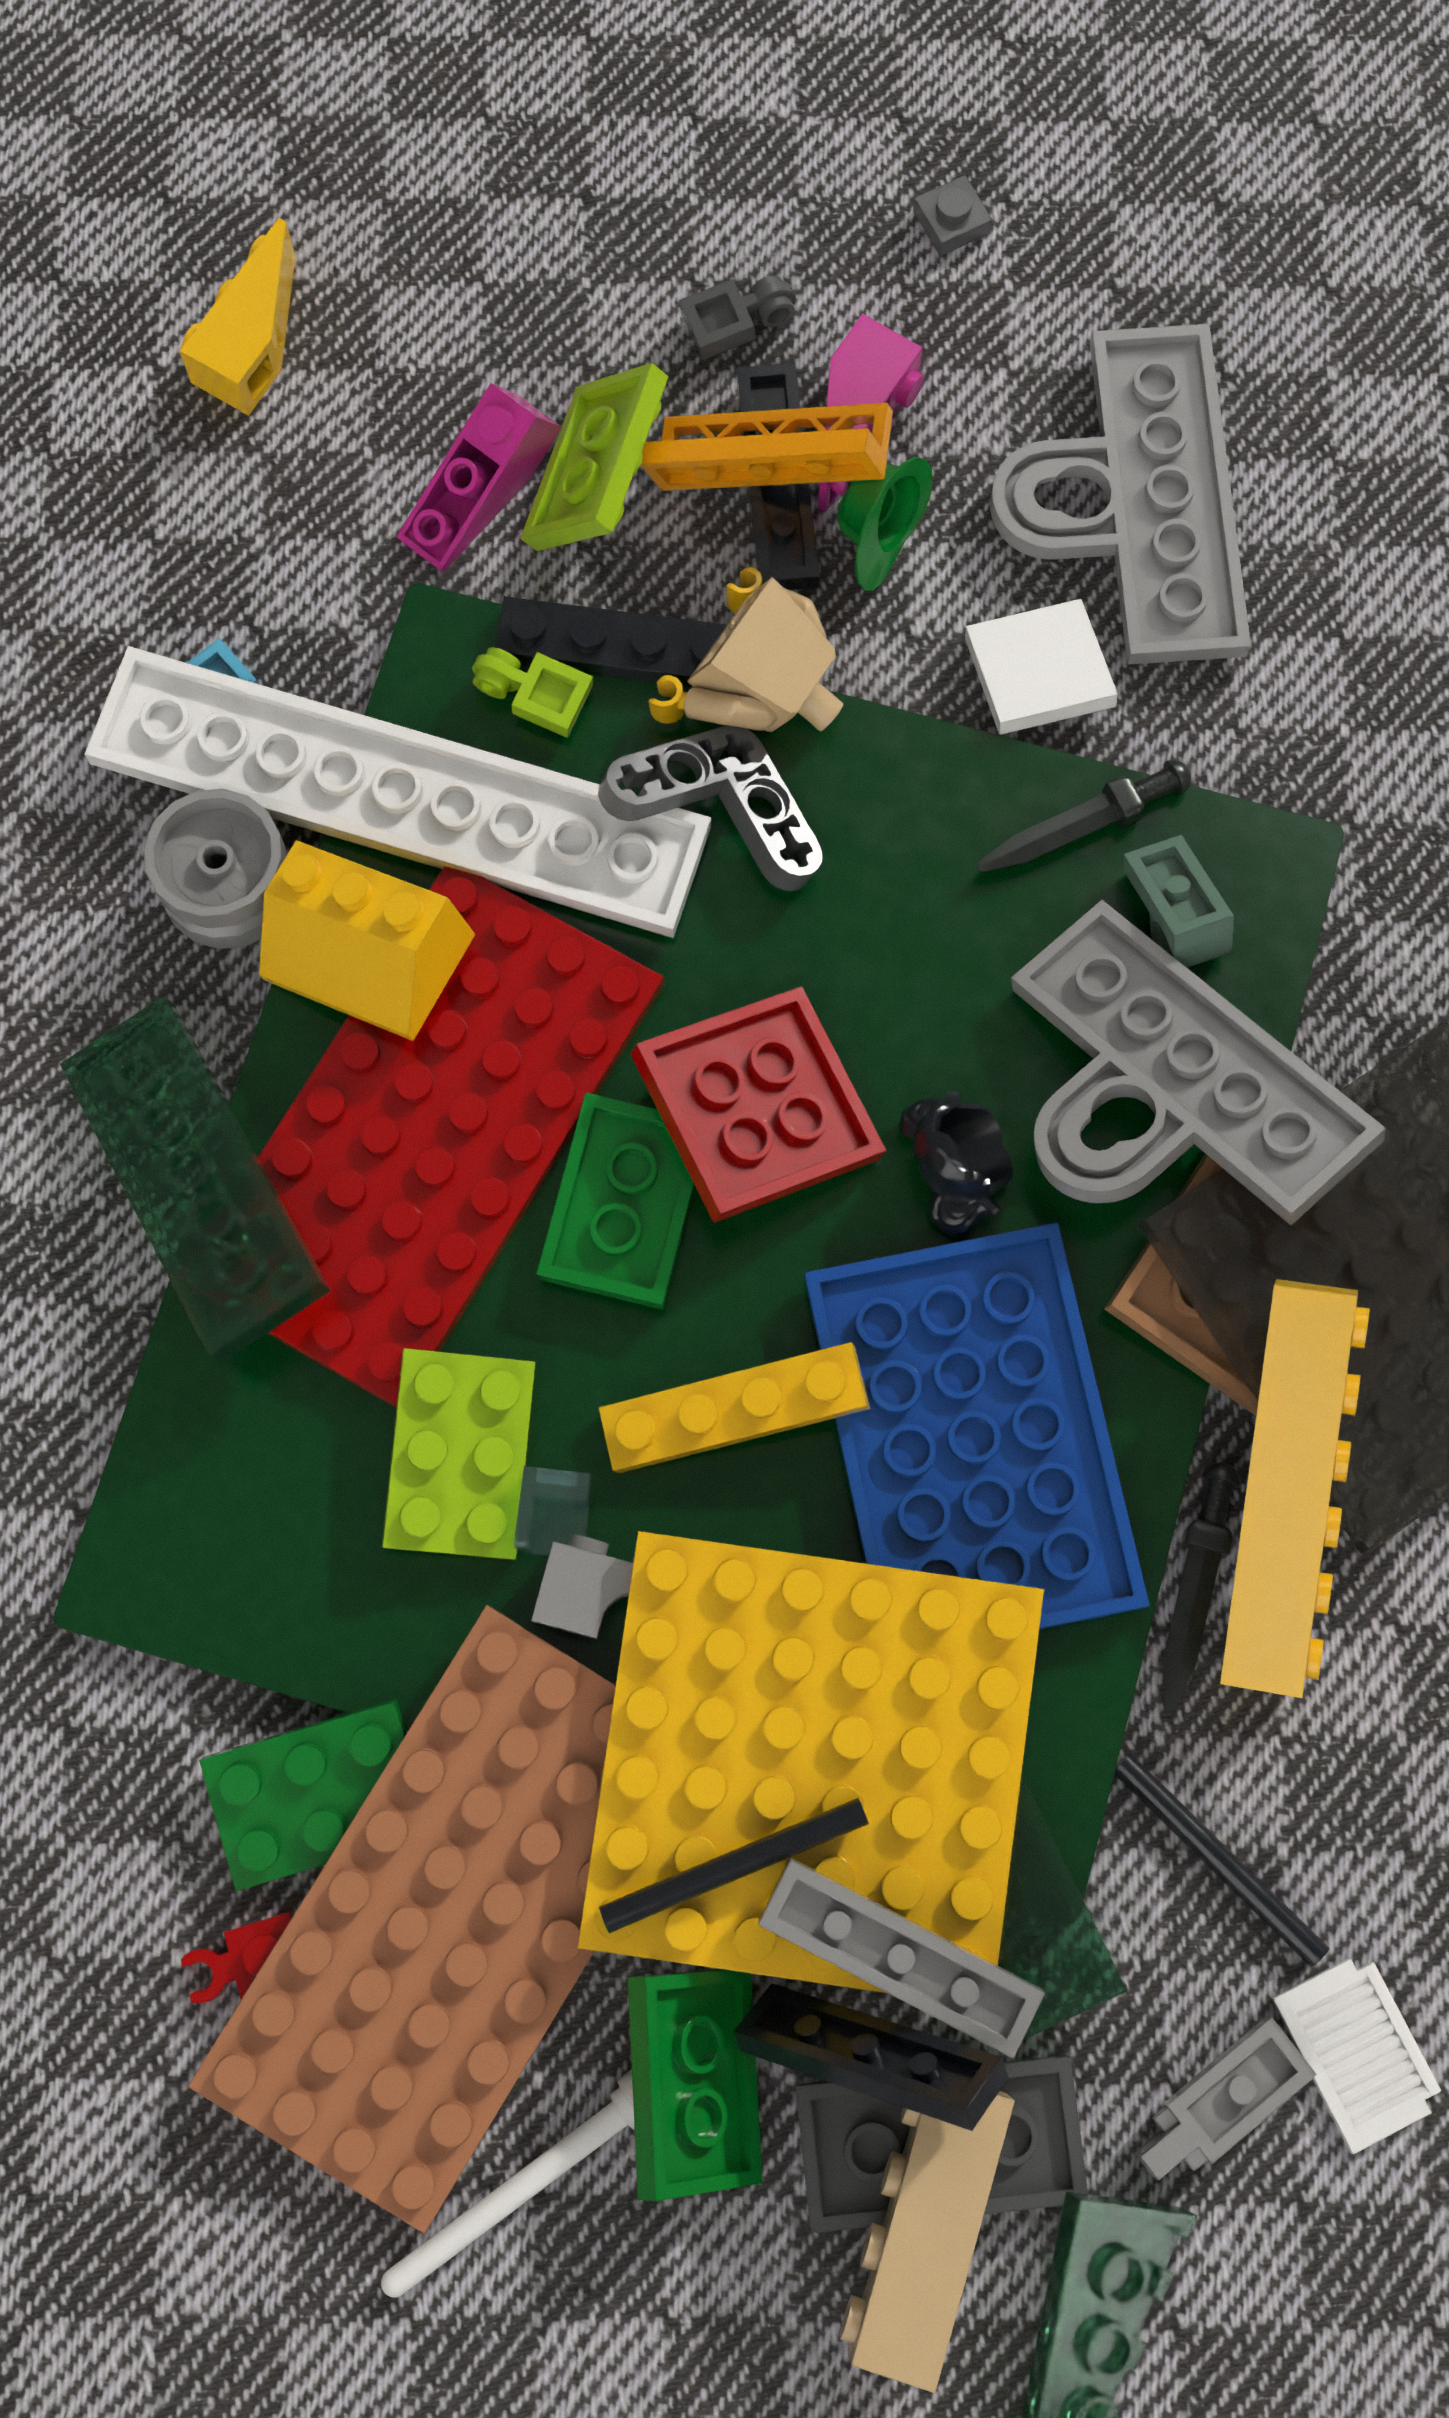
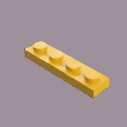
[599,1342,870,1474]

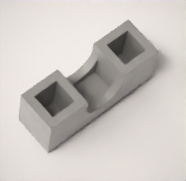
[531,1534,635,1640]

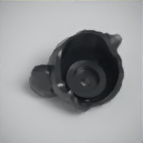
[899,1092,1013,1237]

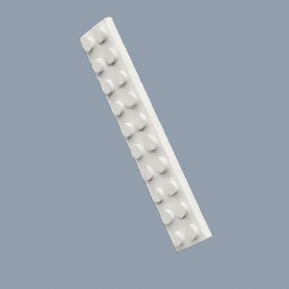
[85,646,711,938]

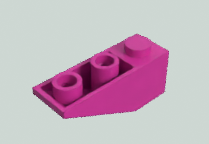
[818,313,925,513]
[396,383,562,572]

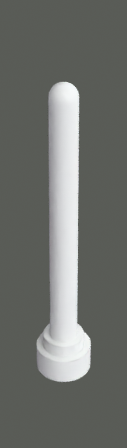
[381,2069,634,2298]

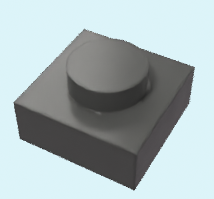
[913,175,993,256]

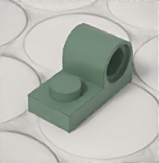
[1124,835,1234,968]

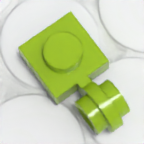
[472,647,593,738]

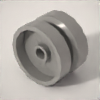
[144,788,288,949]

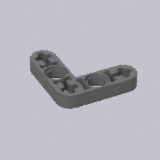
[598,726,822,891]

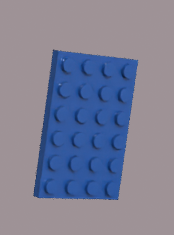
[804,1222,1150,1630]

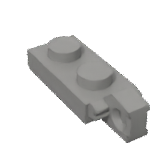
[1134,2016,1317,2180]

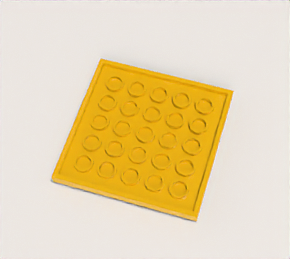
[578,1531,1044,1993]

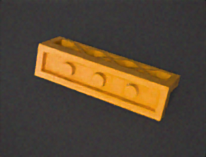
[640,403,893,491]

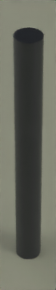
[1114,1752,1329,1967]
[599,1798,869,1933]

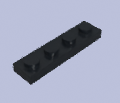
[737,363,819,590]
[495,596,727,687]
[733,1983,1008,2131]

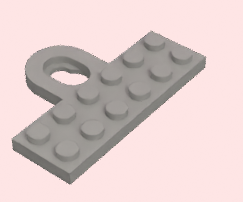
[990,324,1251,665]
[1011,900,1386,1225]

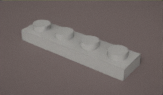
[758,1857,1045,2059]

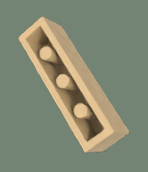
[840,2091,1015,2393]

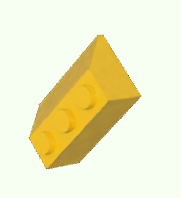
[259,840,475,1041]

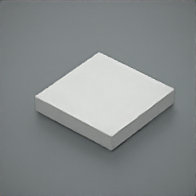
[965,599,1118,735]

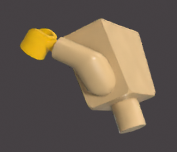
[648,567,843,732]

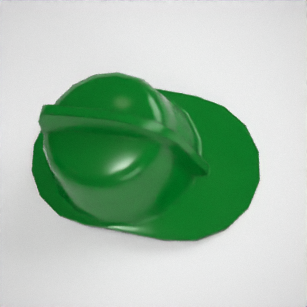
[837,457,933,591]

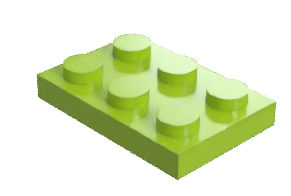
[520,363,669,551]
[382,1348,535,1560]

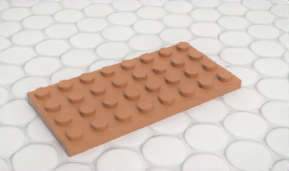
[188,1605,616,2234]

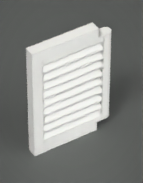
[1271,1958,1441,2154]

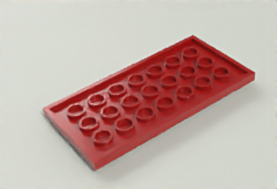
[180,866,664,1408]

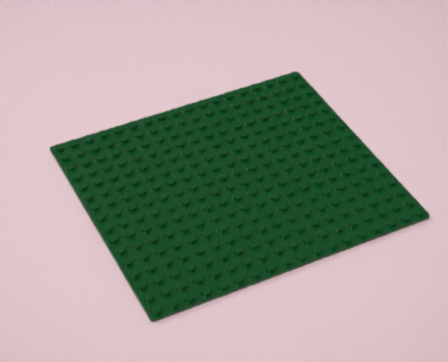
[54,583,1344,1924]

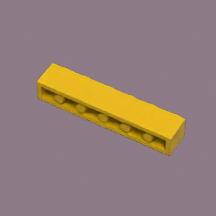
[1220,1279,1370,1698]

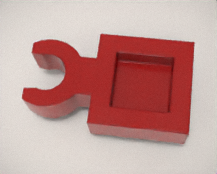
[181,1911,294,2003]

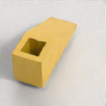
[179,218,296,416]

